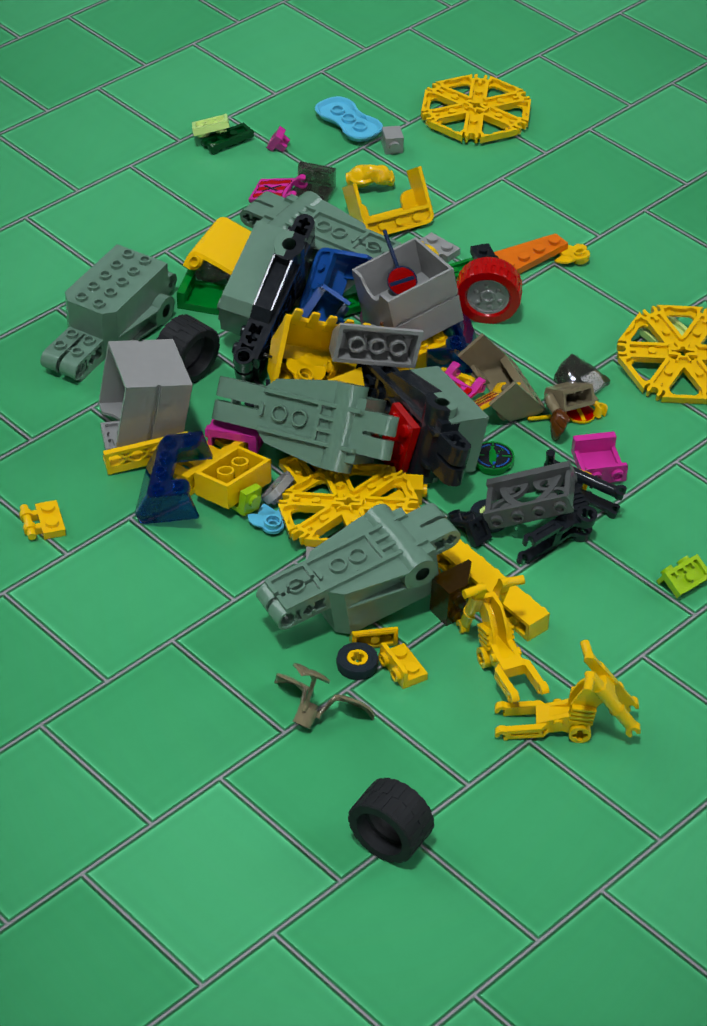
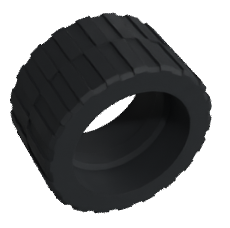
[156,314,220,383]
[348,778,434,863]

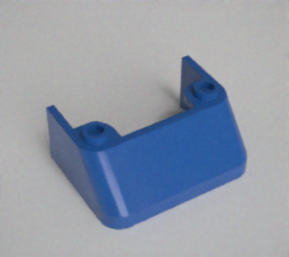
[298,247,373,324]
[302,284,351,322]

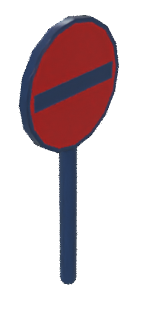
[383,230,418,295]

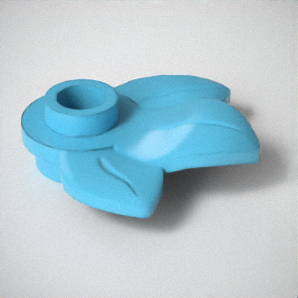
[248,504,284,534]

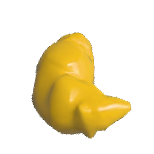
[346,164,395,188]

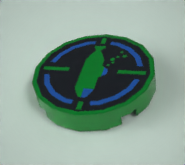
[476,441,515,475]

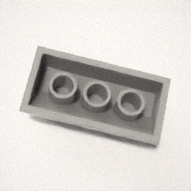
[329,323,424,369]

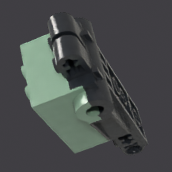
[217,214,315,382]
[356,364,489,487]

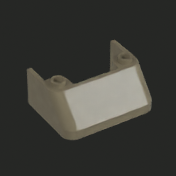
[458,333,546,421]

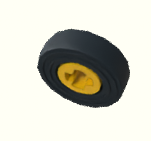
[336,642,379,680]

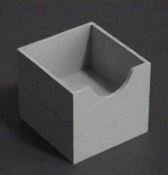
[352,237,464,341]
[98,339,193,448]

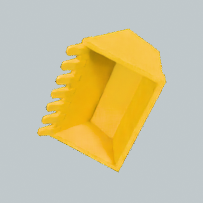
[267,308,399,383]

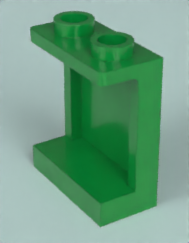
[177,269,230,315]

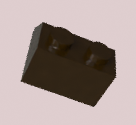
[430,559,472,626]

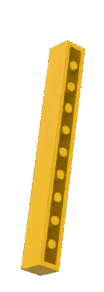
[386,489,550,642]

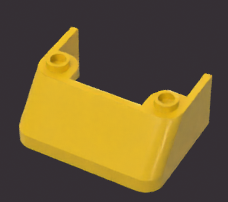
[342,166,434,235]

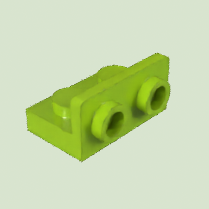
[656,554,707,598]

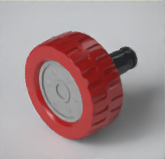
[456,254,522,324]

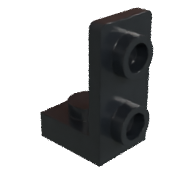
[447,509,492,547]

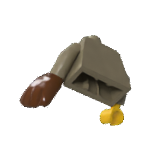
[544,382,608,441]

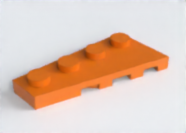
[494,233,568,274]

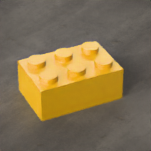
[194,445,271,509]

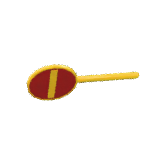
[527,406,595,424]

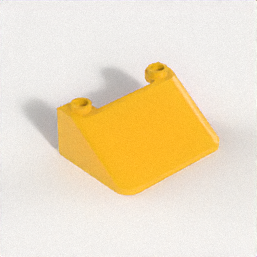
[182,217,252,275]

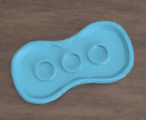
[315,96,383,142]

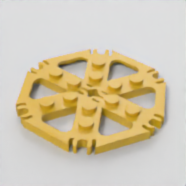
[421,74,531,143]
[617,305,707,404]
[278,464,419,547]

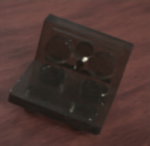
[292,161,336,202]

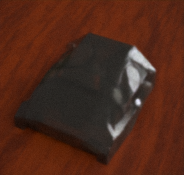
[554,354,610,395]

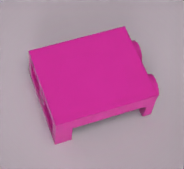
[205,419,263,453]
[571,431,628,483]

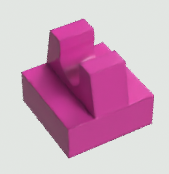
[266,126,290,152]

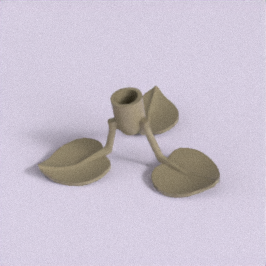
[274,663,375,729]

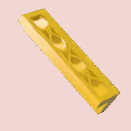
[103,431,192,475]

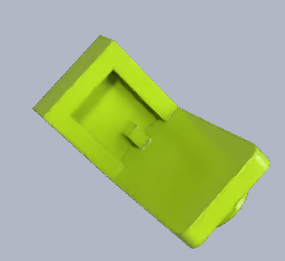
[231,483,262,516]

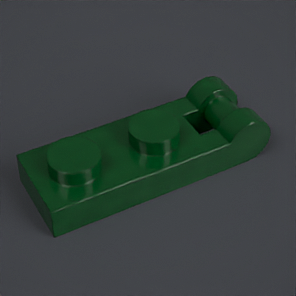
[201,122,254,155]

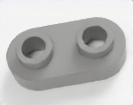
[261,471,294,505]

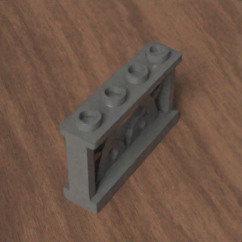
[483,460,577,530]

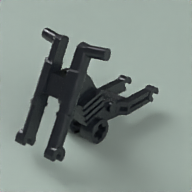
[516,449,627,564]

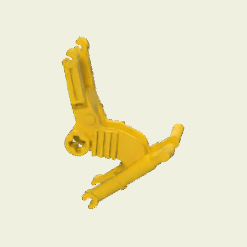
[456,575,550,703]
[495,640,641,743]

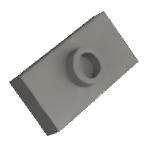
[100,421,120,450]

